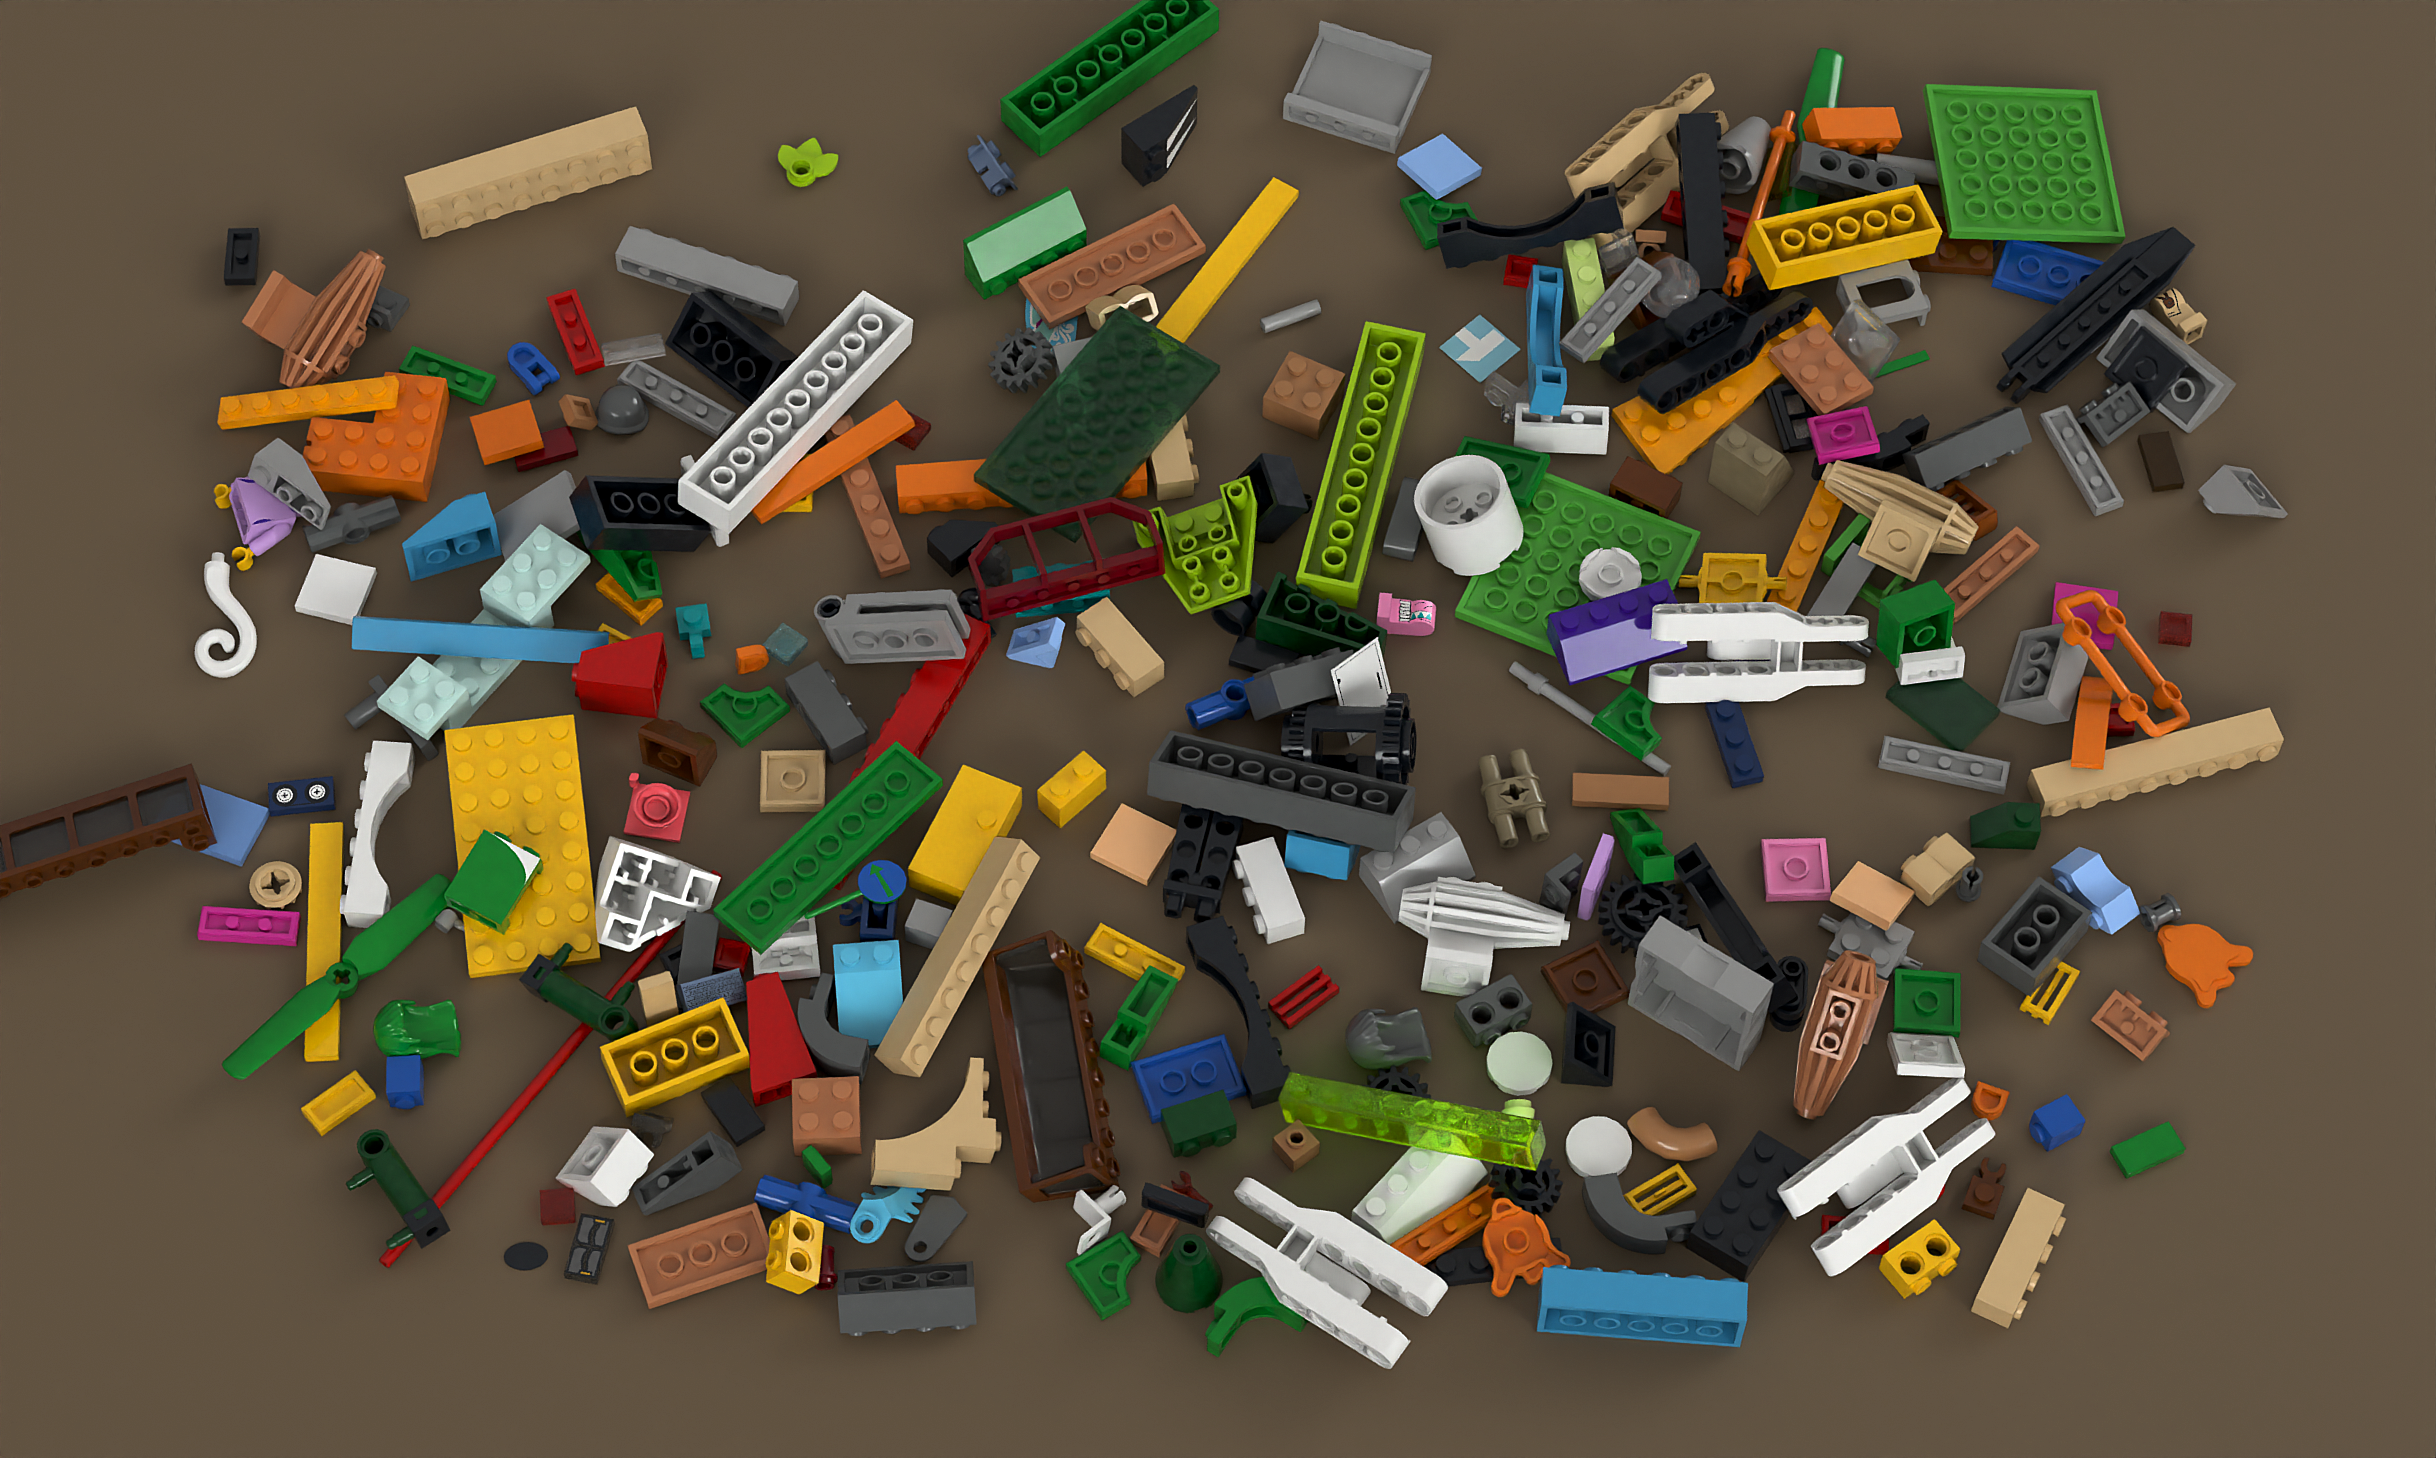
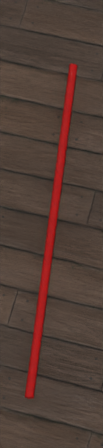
[379,870,722,1268]

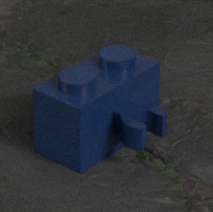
[839,896,899,943]

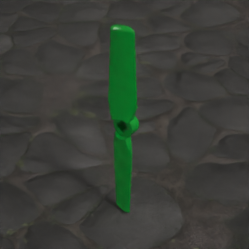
[1779,48,1845,215]
[222,874,451,1080]

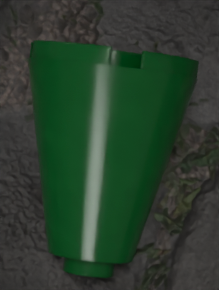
[1155,1234,1223,1313]

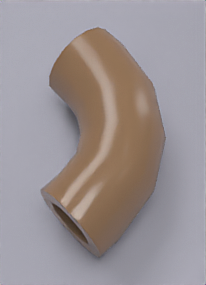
[1627,1107,1718,1161]

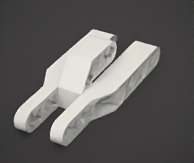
[1648,602,1869,703]
[1777,1078,1995,1276]
[1206,1177,1448,1369]

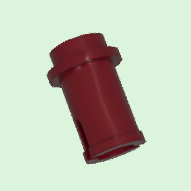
[814,1245,838,1291]

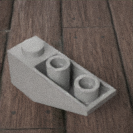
[248,438,331,530]

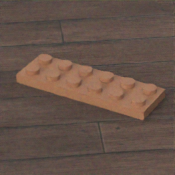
[1018,204,1206,330]

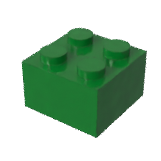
[1876,580,1955,669]

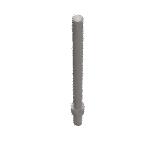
[1509,661,1671,776]

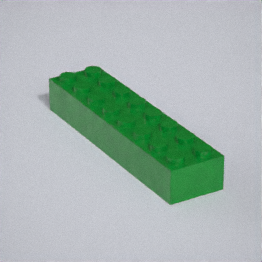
[1000,0,1219,157]

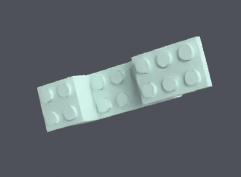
[377,524,591,740]

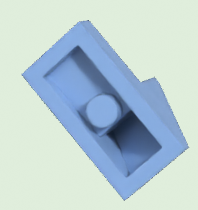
[1006,617,1065,668]

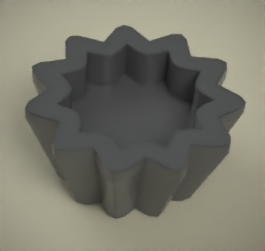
[967,544,1011,586]

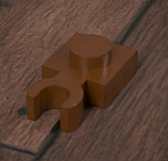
[1961,1157,2006,1220]

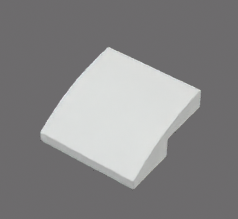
[752,912,821,981]

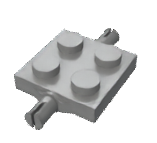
[1818,913,1923,981]

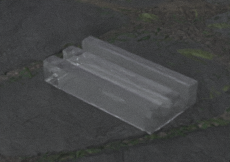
[601,333,666,366]

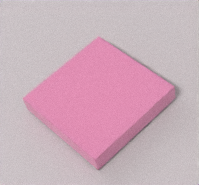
[1760,838,1831,902]

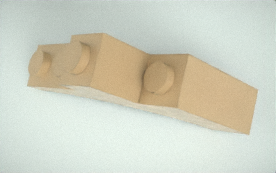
[871,1057,1001,1191]

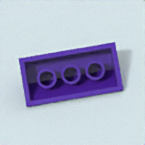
[1546,579,1688,686]

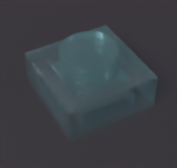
[763,623,808,667]

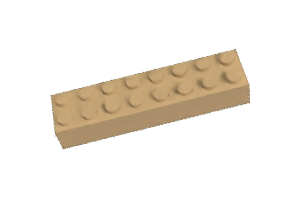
[404,106,652,239]

